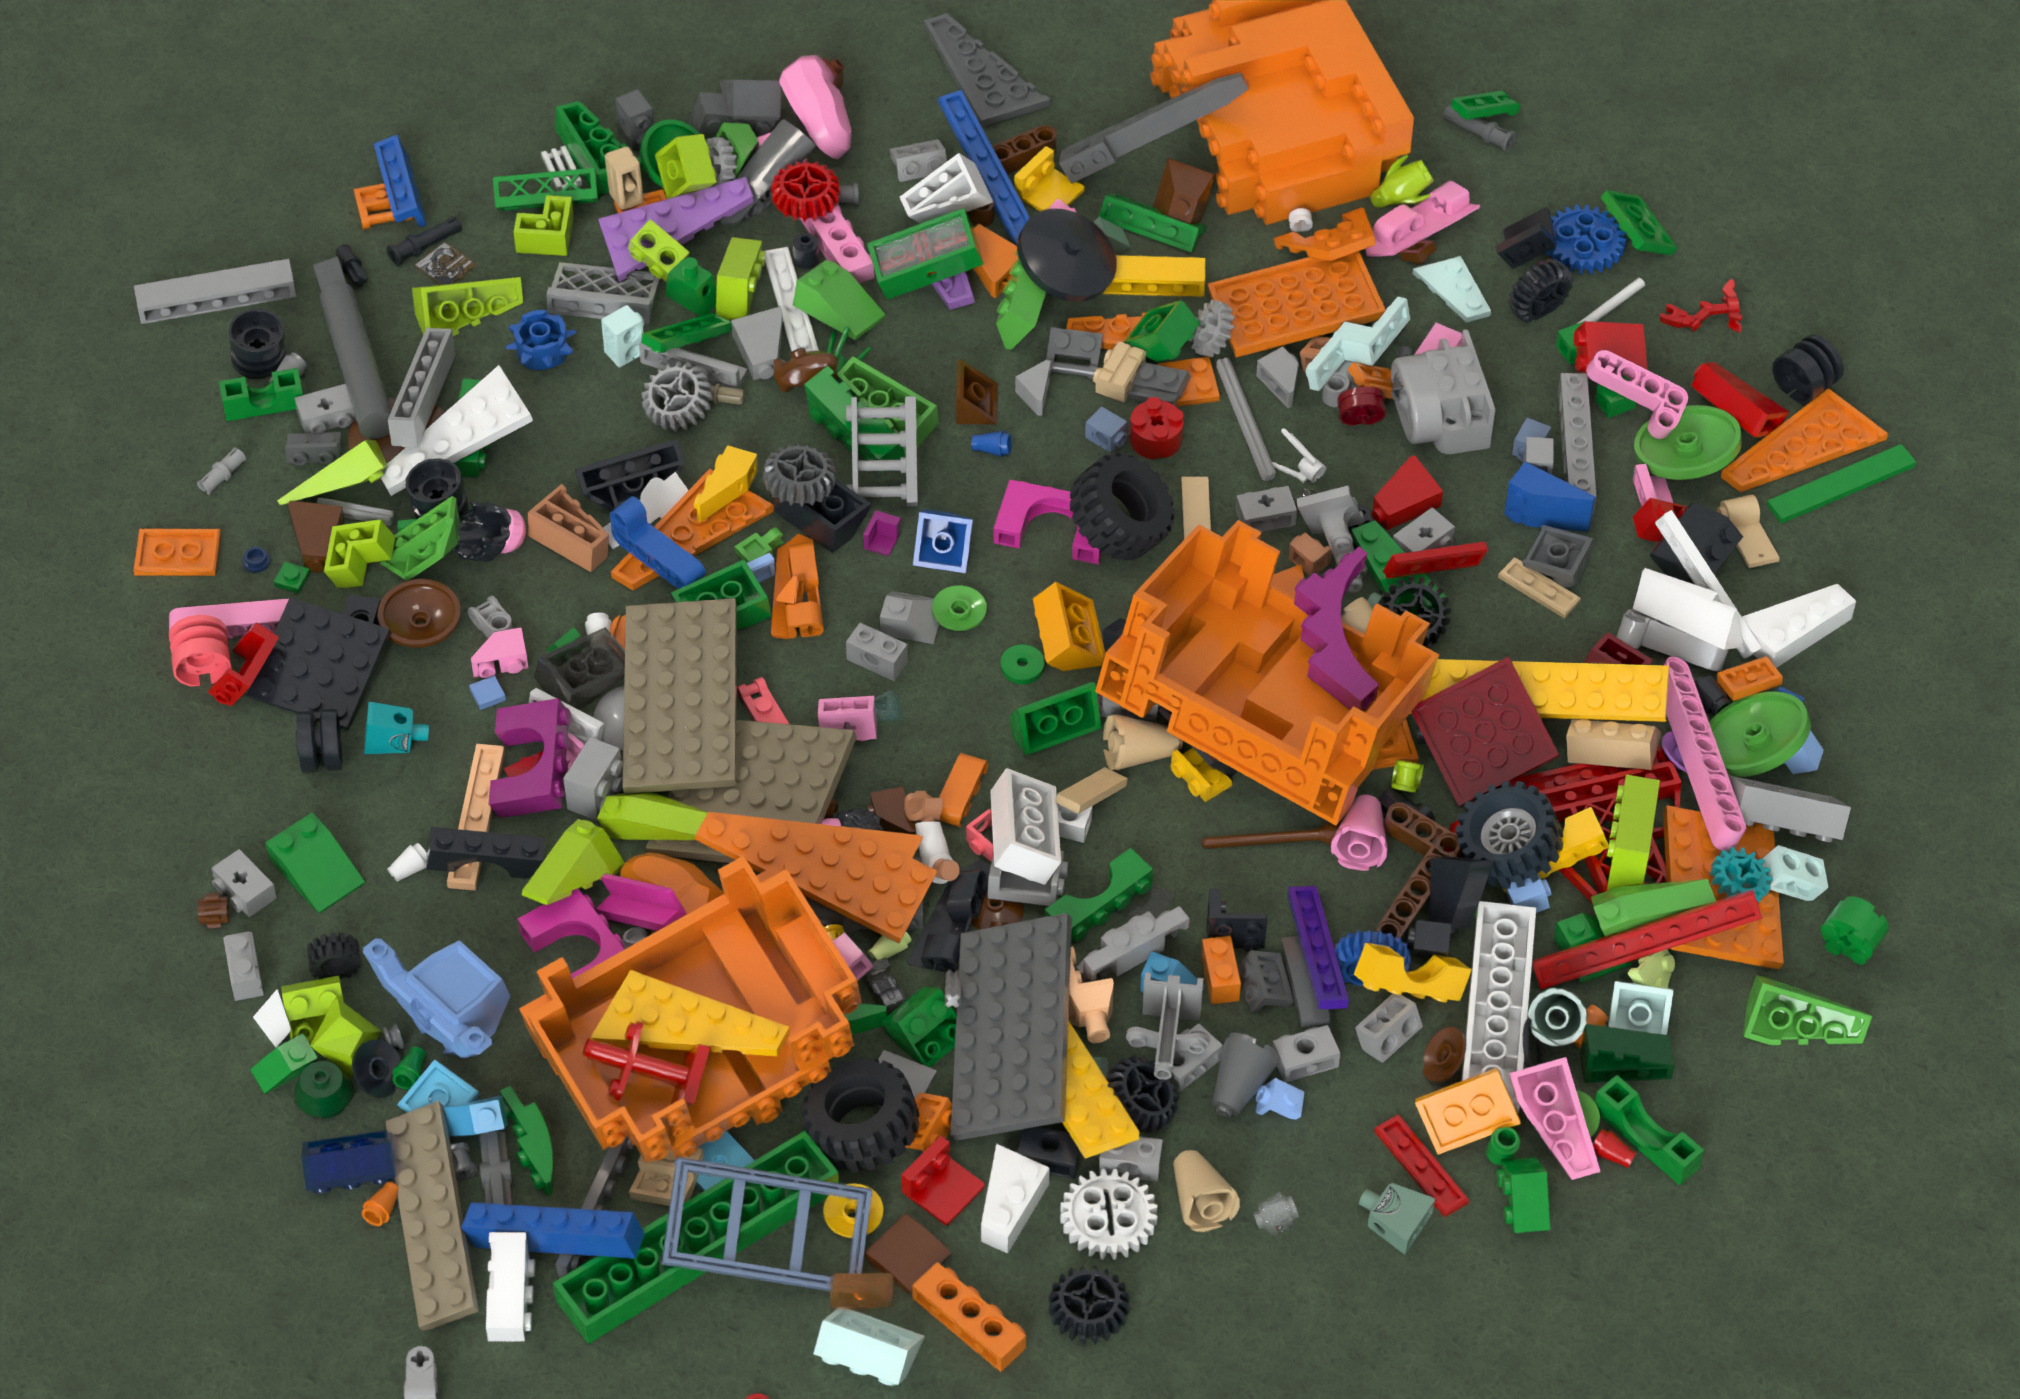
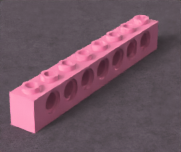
[756,132,874,284]

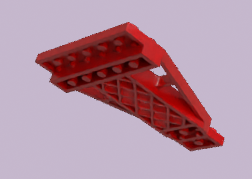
[1510,745,1682,904]

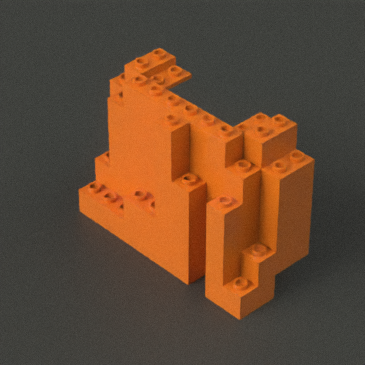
[1150,0,1414,225]
[1095,520,1439,825]
[519,856,862,1164]

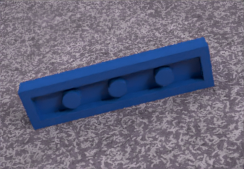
[374,135,427,227]

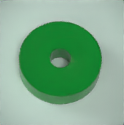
[1000,644,1044,684]

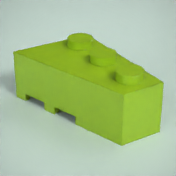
[716,237,766,320]

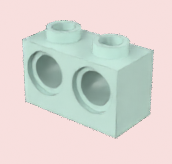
[601,305,644,368]
[1762,846,1828,901]

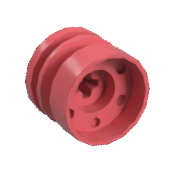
[169,615,232,687]

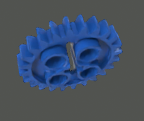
[1546,205,1626,275]

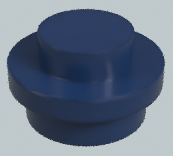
[242,547,270,573]

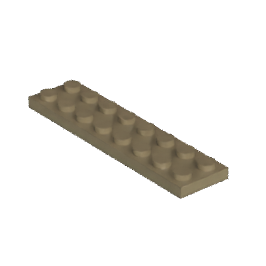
[386,1101,479,1331]

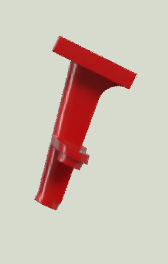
[582,1021,710,1108]

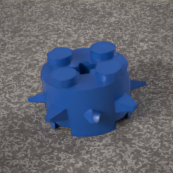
[505,310,576,370]

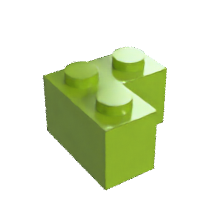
[514,195,574,256]
[324,519,395,588]

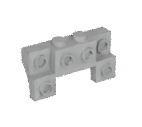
[1076,906,1189,983]

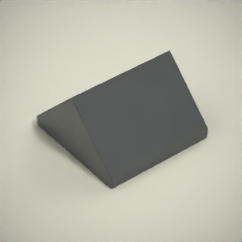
[719,80,781,120]

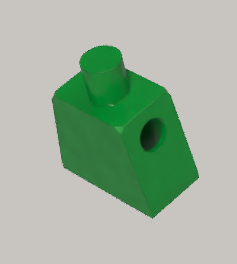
[665,257,717,316]

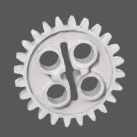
[1060,1169,1157,1260]

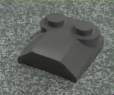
[1522,525,1594,587]

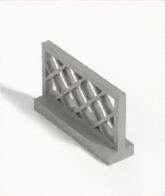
[547,262,661,324]

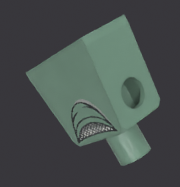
[1359,1183,1435,1254]

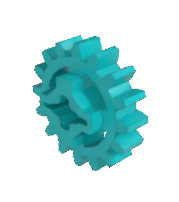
[1709,847,1773,903]

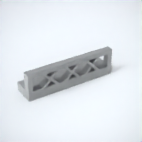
[639,342,747,389]

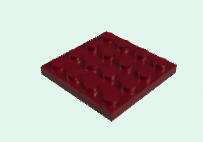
[1411,656,1560,807]

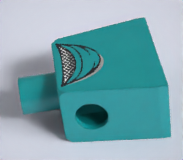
[364,702,429,754]

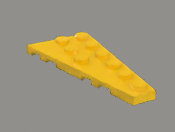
[591,970,790,1056]

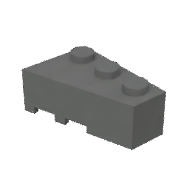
[688,92,776,143]

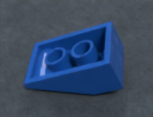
[1504,462,1596,532]

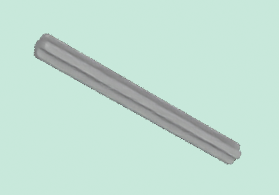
[1216,357,1276,481]

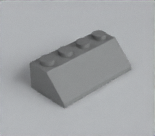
[1728,775,1851,842]

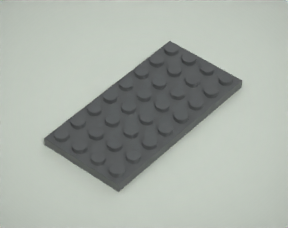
[951,913,1072,1141]

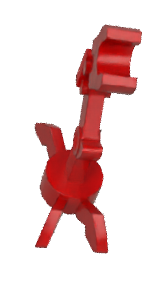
[1660,279,1742,333]

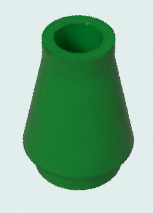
[392,1047,426,1090]

